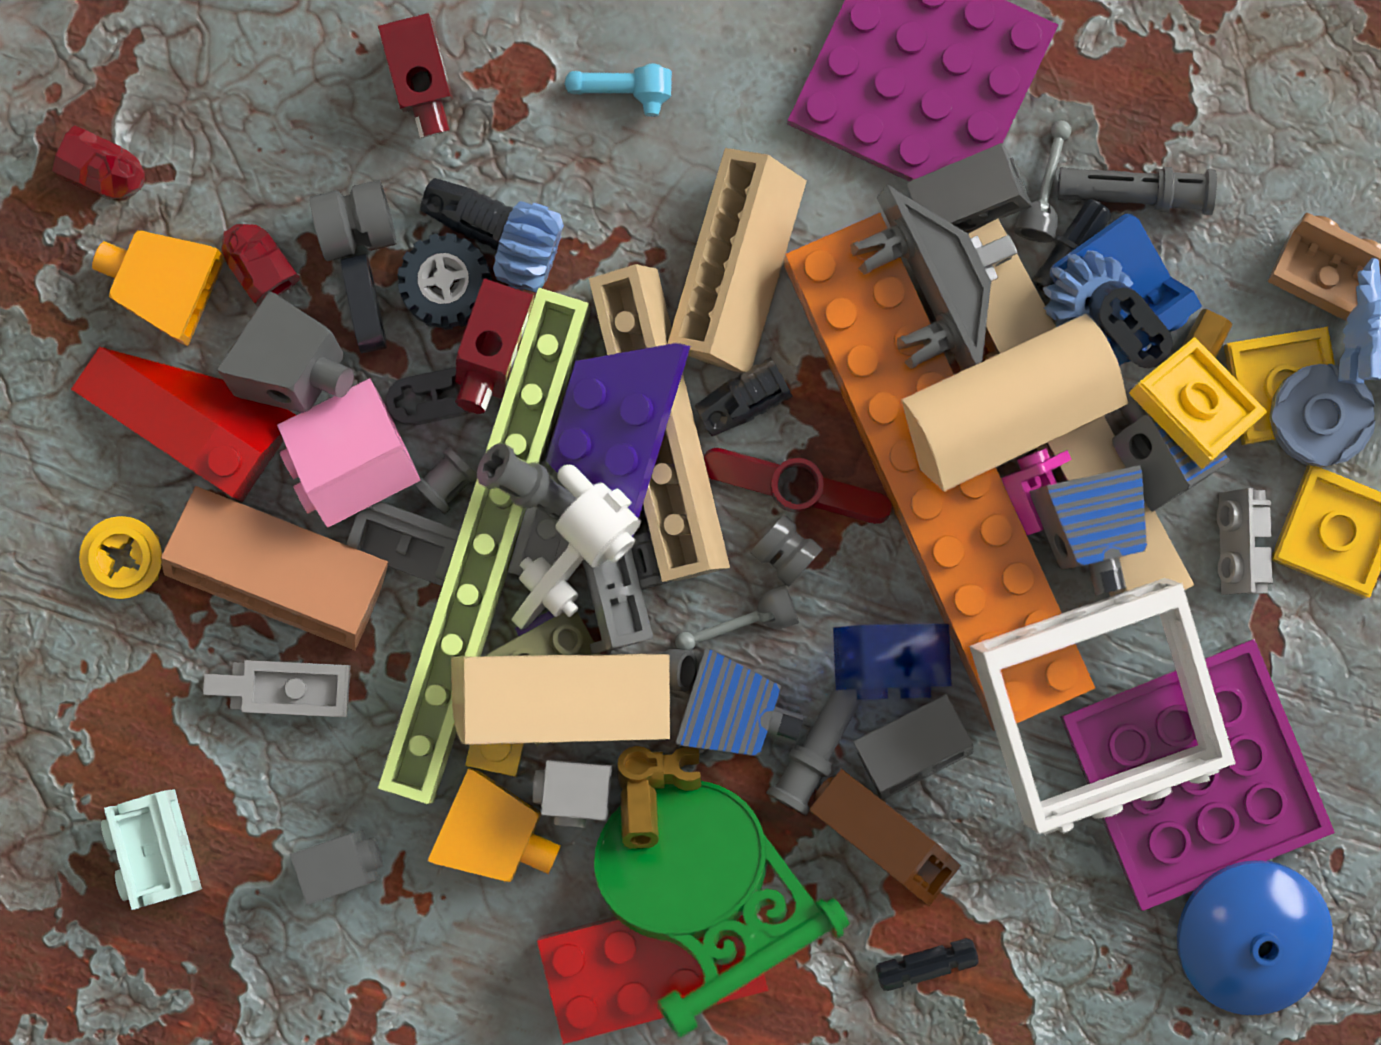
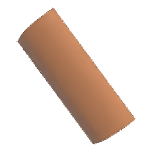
[161,486,388,650]

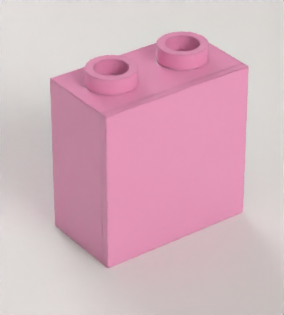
[277,378,421,528]

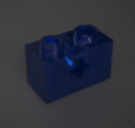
[833,623,952,700]

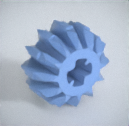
[493,201,563,292]
[1043,250,1134,337]

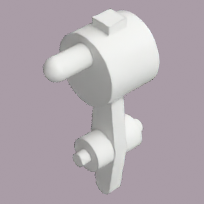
[512,465,640,630]

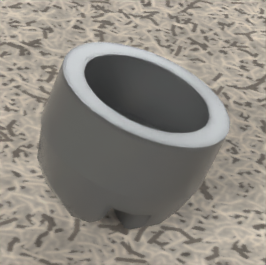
[662,649,697,692]

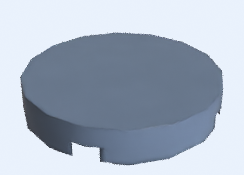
[1269,364,1376,467]

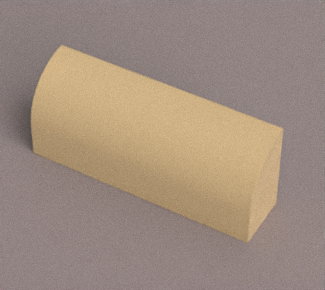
[667,148,807,373]
[901,314,1128,491]
[451,654,670,744]

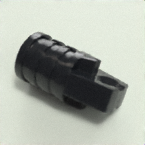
[420,178,513,250]
[695,357,793,436]

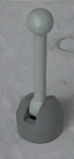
[1014,120,1071,243]
[675,584,799,651]

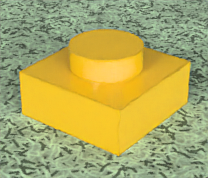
[465,743,524,777]

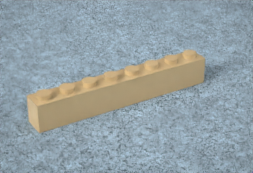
[968,218,1194,596]

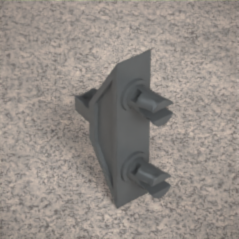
[850,185,1018,371]

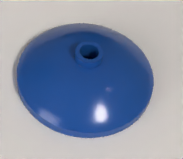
[1177,860,1333,1015]

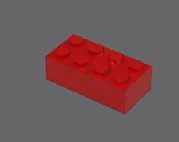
[537,915,769,1044]

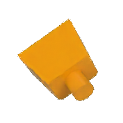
[92,230,225,346]
[427,768,561,882]

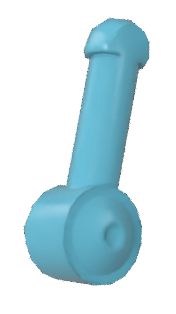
[564,64,672,116]

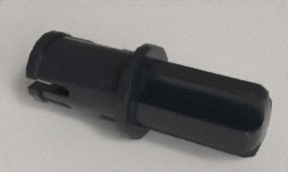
[1031,199,1111,291]

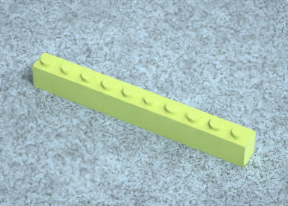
[378,287,590,804]

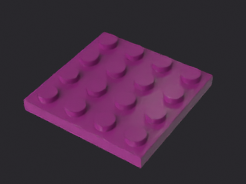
[787,0,1058,182]
[1060,639,1335,911]

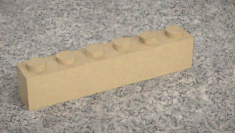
[589,264,730,582]

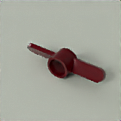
[703,448,892,524]

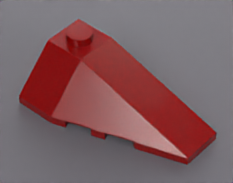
[71,347,296,502]

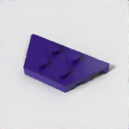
[546,343,691,538]

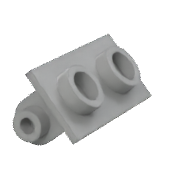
[1217,488,1273,595]

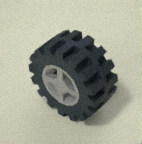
[397,233,492,330]

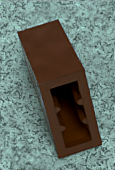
[809,769,961,906]

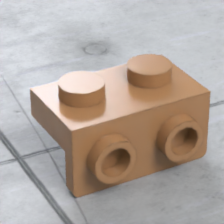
[1267,213,1381,322]

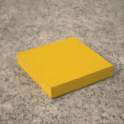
[1224,326,1339,446]
[1129,337,1267,469]
[1272,465,1381,599]

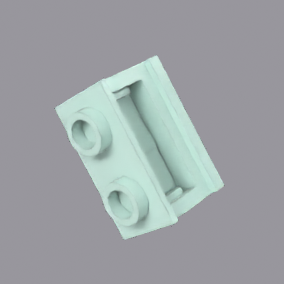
[101,789,202,910]

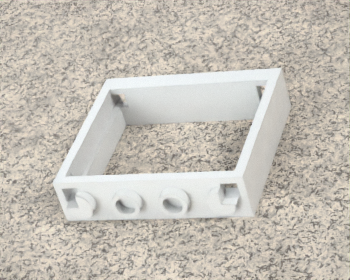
[970,578,1235,835]

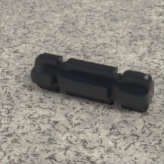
[876,938,979,991]

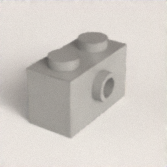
[533,760,613,827]

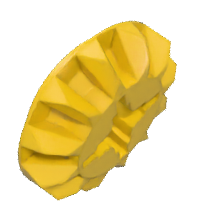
[79,516,162,599]

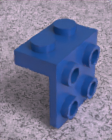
[1050,214,1202,366]

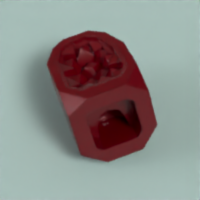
[52,125,145,200]
[221,224,301,307]

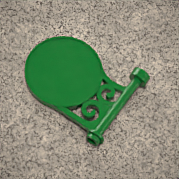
[594,781,850,1039]

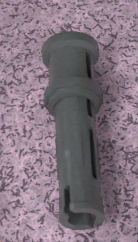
[1057,167,1217,215]
[477,443,577,520]
[766,661,877,816]

